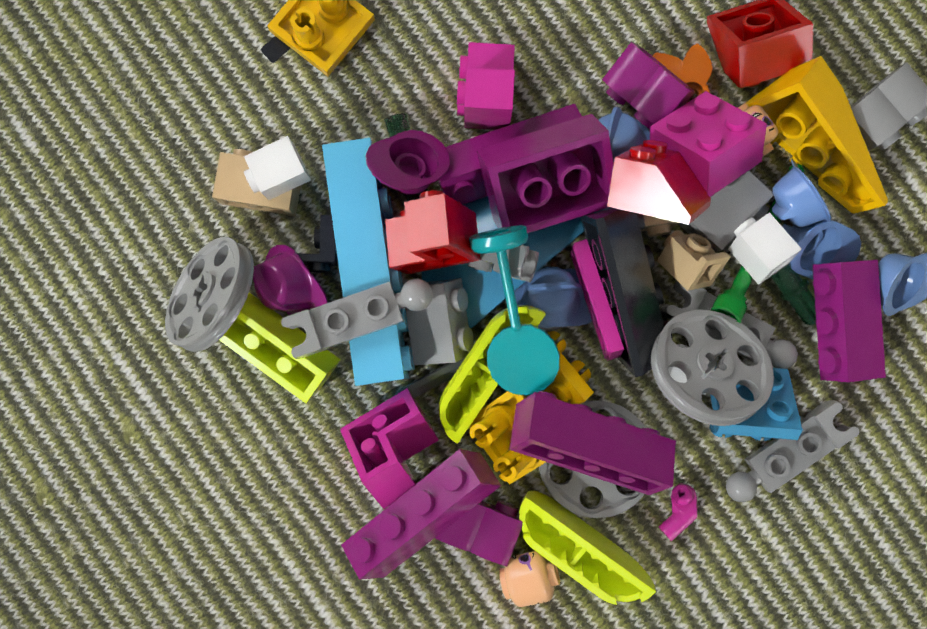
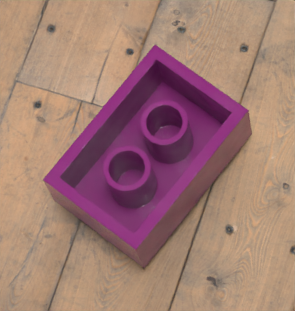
[477,114,614,233]

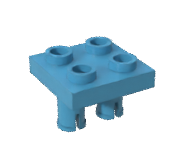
[709,363,803,441]

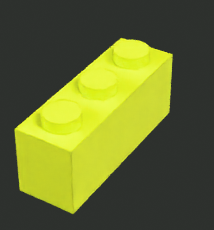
[219,293,341,403]

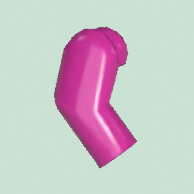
[658,483,698,542]

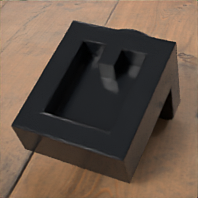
[298,215,339,273]

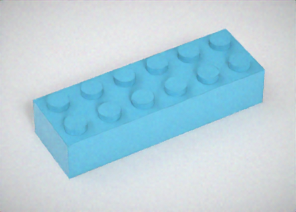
[322,138,415,386]

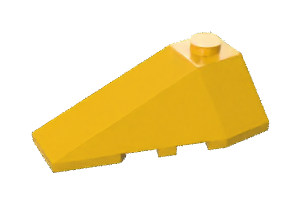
[745,56,888,214]

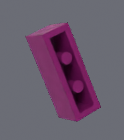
[813,260,886,382]

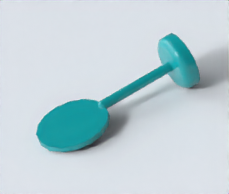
[469,225,560,395]

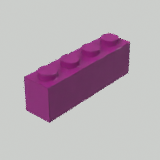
[437,103,582,205]
[509,391,676,495]
[341,449,501,580]

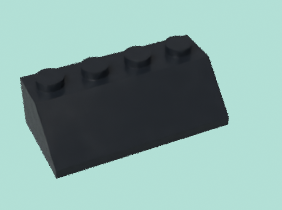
[580,207,673,377]

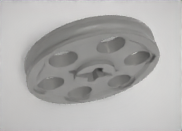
[165,237,254,352]
[651,310,774,426]
[539,401,646,518]

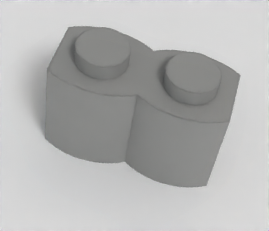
[851,62,927,151]

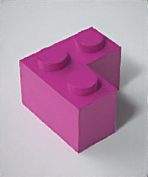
[457,42,515,130]
[340,388,439,509]

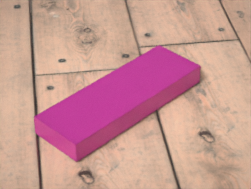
[571,239,624,361]

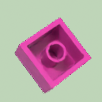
[650,91,767,197]

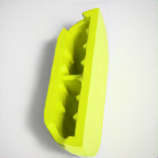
[439,305,546,444]
[519,490,656,605]

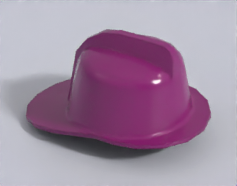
[365,130,450,194]
[253,245,328,316]

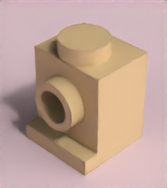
[657,230,731,291]

